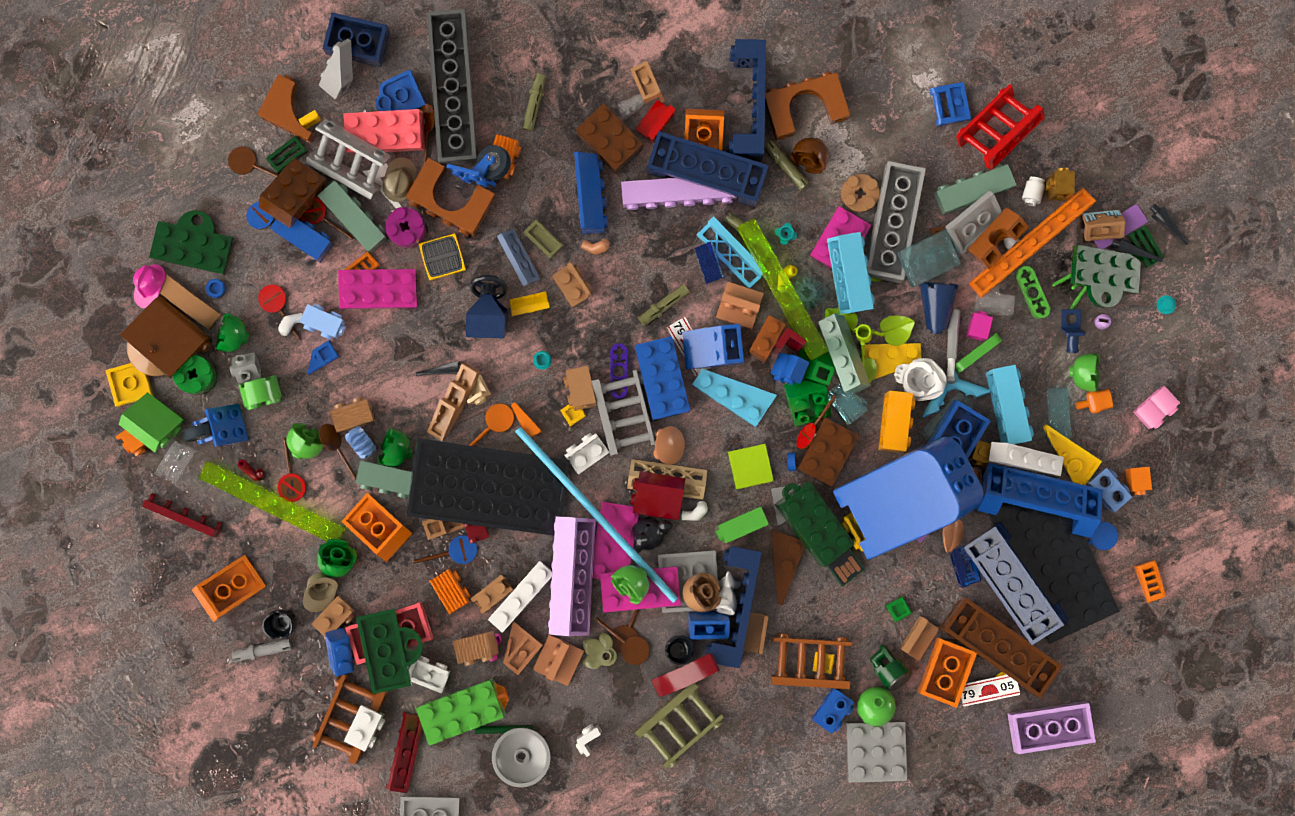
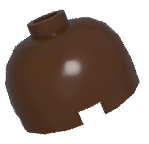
[790,138,830,174]

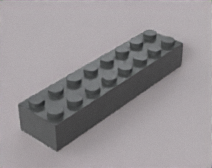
[427,9,478,166]

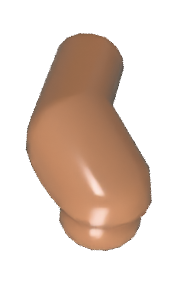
[581,238,610,255]

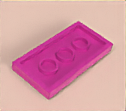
[338,269,417,309]
[593,501,639,580]
[600,567,681,612]

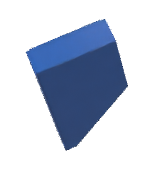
[307,340,339,375]

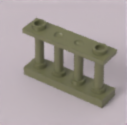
[635,683,724,768]

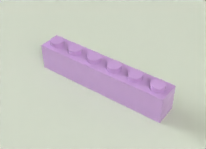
[621,178,737,210]

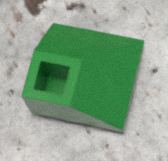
[798,338,835,388]
[784,379,832,427]

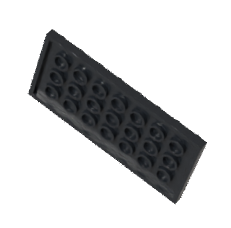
[405,438,570,536]
[988,474,1120,644]

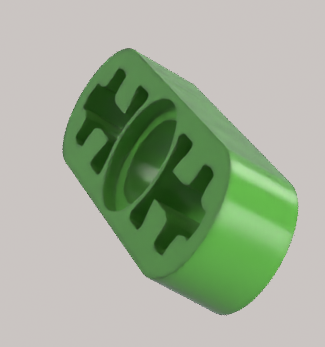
[1016,266,1050,319]
[955,333,1002,374]

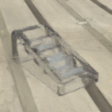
[617,94,648,121]

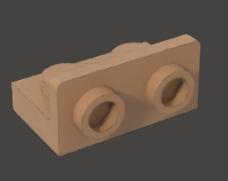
[552,262,592,308]
[312,596,356,640]

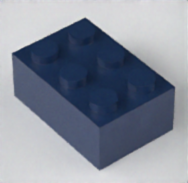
[322,12,390,67]

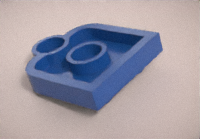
[376,69,427,111]

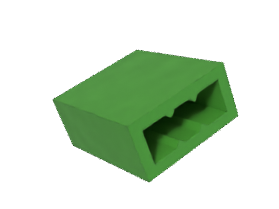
[119,392,183,452]
[715,507,769,543]

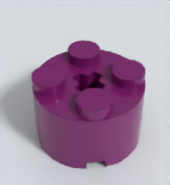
[386,207,427,249]

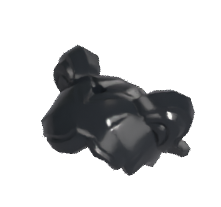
[632,517,673,553]

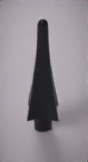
[1149,204,1188,245]
[1111,238,1163,262]
[415,360,462,376]

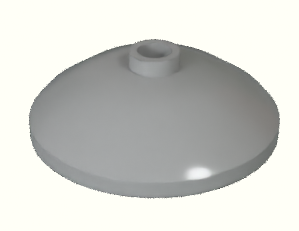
[492,728,551,787]

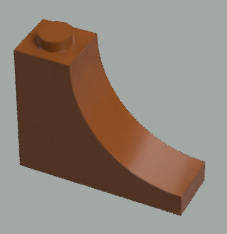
[257,74,314,143]

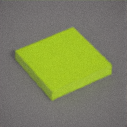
[728,444,774,490]

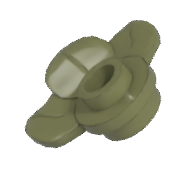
[582,632,617,669]

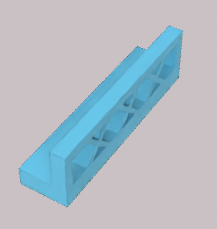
[697,216,767,289]

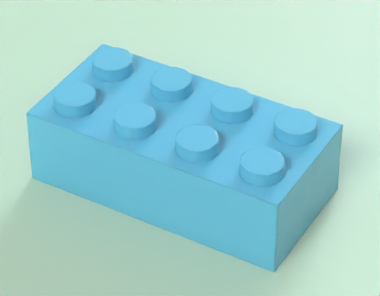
[827,232,875,314]
[986,365,1034,445]

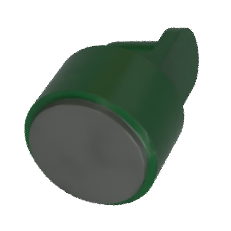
[870,644,911,691]

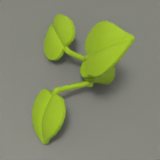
[825,308,915,383]

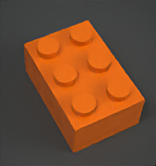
[917,638,977,708]

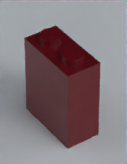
[630,471,686,520]

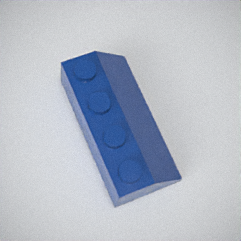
[574,152,608,235]

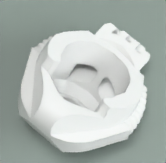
[894,358,947,401]

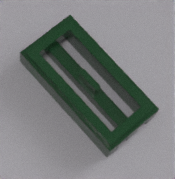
[266,135,308,174]
[1128,225,1164,268]

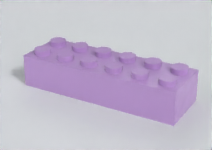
[548,517,596,636]

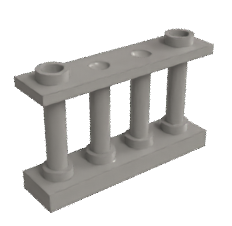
[305,119,391,200]
[592,370,656,456]

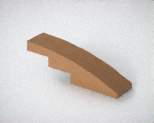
[427,362,480,441]

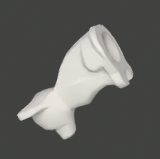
[715,571,741,615]

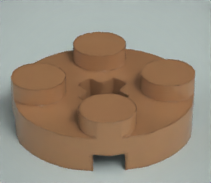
[841,174,880,213]

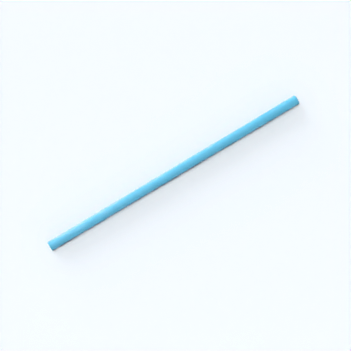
[515,427,678,603]

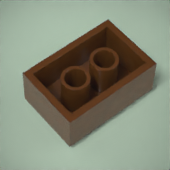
[576,103,643,175]
[259,158,326,228]
[796,418,859,487]

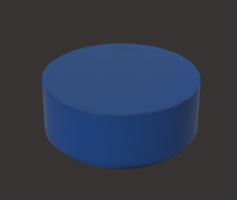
[205,279,226,298]
[787,452,796,472]

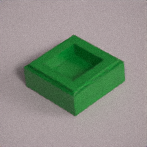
[885,596,912,623]

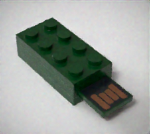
[774,481,865,587]

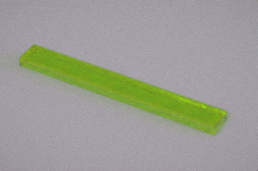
[737,218,829,361]
[198,461,345,541]

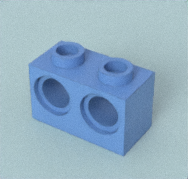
[1086,468,1132,513]

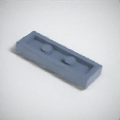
[497,229,540,287]

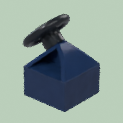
[466,275,508,338]

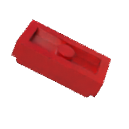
[636,100,676,143]

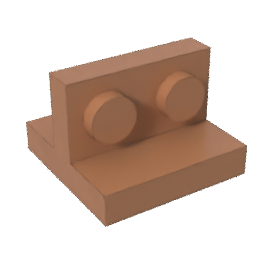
[716,282,764,330]
[533,634,584,686]

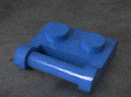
[929,82,971,127]

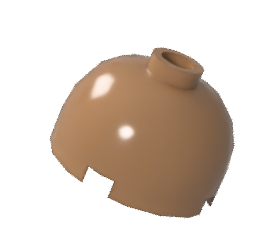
[683,572,721,612]

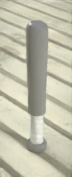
[947,308,961,384]

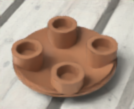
[654,426,685,465]

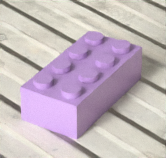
[1007,701,1096,754]

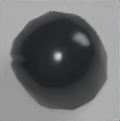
[262,609,295,640]
[665,635,695,665]

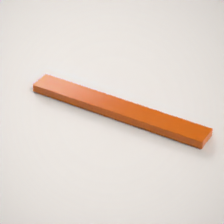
[969,188,1096,299]

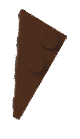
[770,529,805,605]

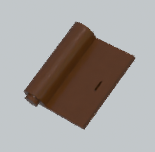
[120,296,212,379]

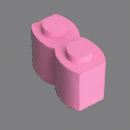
[1133,386,1180,429]

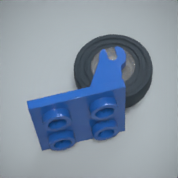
[446,145,511,188]
[183,403,249,447]

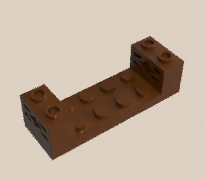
[939,597,1063,699]

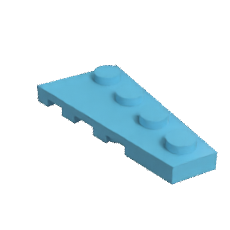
[692,369,777,427]

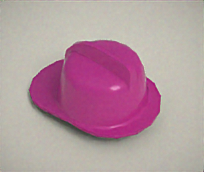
[133,264,165,308]

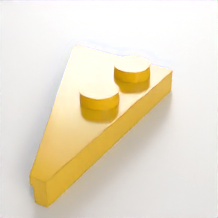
[1043,424,1102,485]

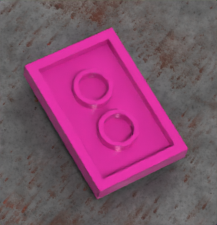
[810,206,872,269]

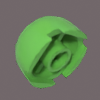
[1069,353,1100,392]
[286,423,324,459]
[610,565,649,604]
[857,687,896,727]

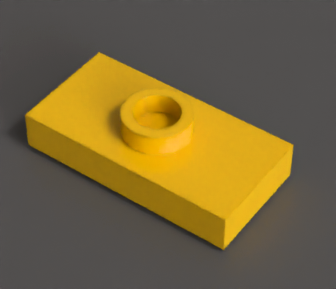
[509,291,550,316]

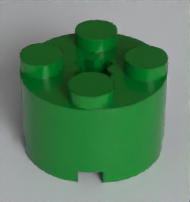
[173,355,217,395]

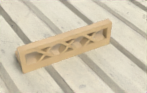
[627,459,707,500]

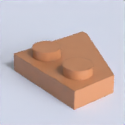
[503,621,543,675]

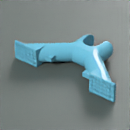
[922,370,992,418]

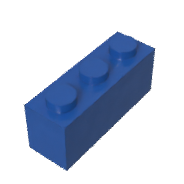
[270,219,333,263]

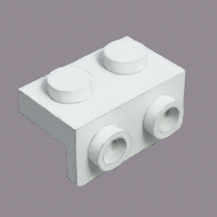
[409,656,451,693]
[344,705,385,751]
[576,724,602,757]

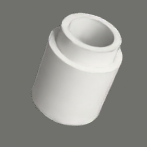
[1022,177,1045,206]

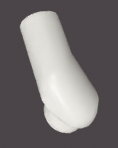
[279,313,302,336]
[682,501,708,521]

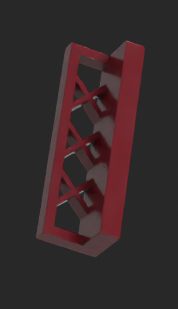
[772,327,807,355]

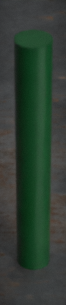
[475,725,533,734]

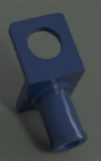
[1061,309,1086,353]

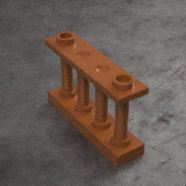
[771,633,852,689]
[312,673,388,765]

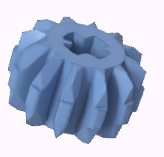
[345,426,376,459]

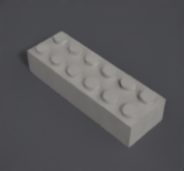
[866,161,926,284]

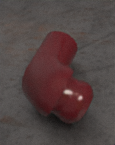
[237,459,265,481]

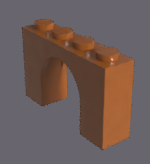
[765,72,850,141]
[406,158,496,237]

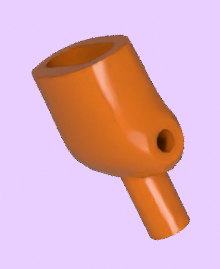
[1075,388,1113,413]

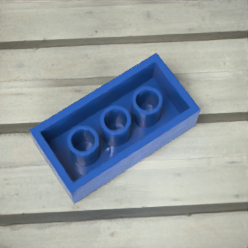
[635,336,690,421]
[928,400,991,459]

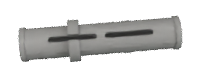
[232,638,292,663]

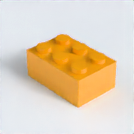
[878,391,915,453]

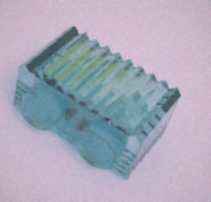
[828,383,868,425]

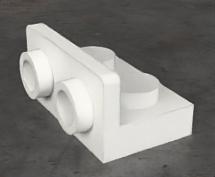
[565,433,610,475]

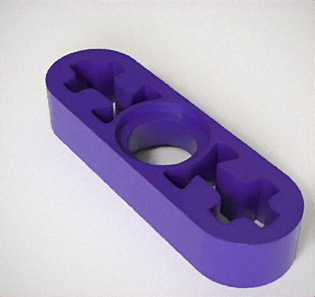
[610,343,628,399]

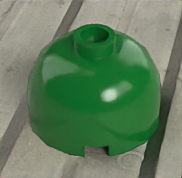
[216,313,249,353]
[378,427,412,467]
[317,539,357,578]

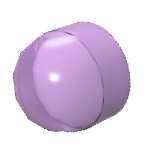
[1095,314,1111,330]

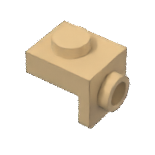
[467,375,491,406]

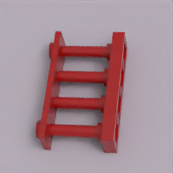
[956,84,1045,170]

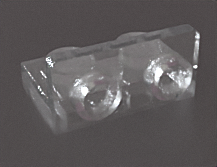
[154,441,196,484]

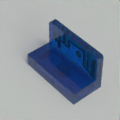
[694,241,725,284]
[949,545,981,588]

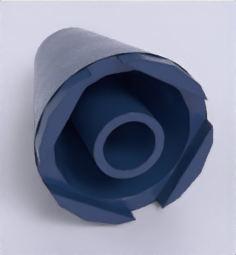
[919,282,958,334]

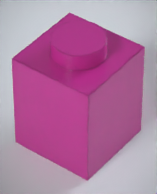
[966,311,993,342]

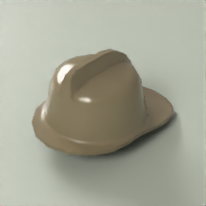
[383,157,417,202]
[303,570,338,612]

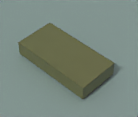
[523,219,564,260]

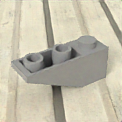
[319,39,353,100]

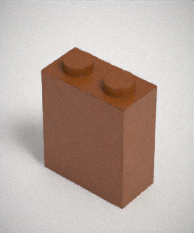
[748,315,786,363]

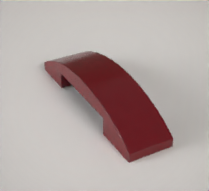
[651,653,720,697]

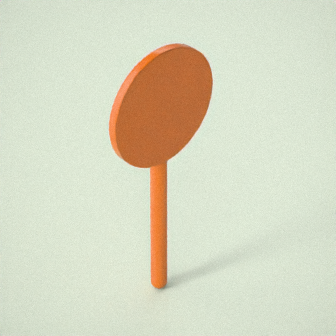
[469,404,514,446]

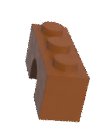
[967,207,1029,269]

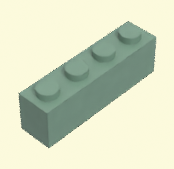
[934,164,1016,216]
[317,180,388,254]
[818,314,871,394]
[356,461,412,499]

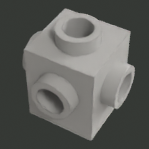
[230,352,261,384]

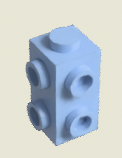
[300,303,346,340]

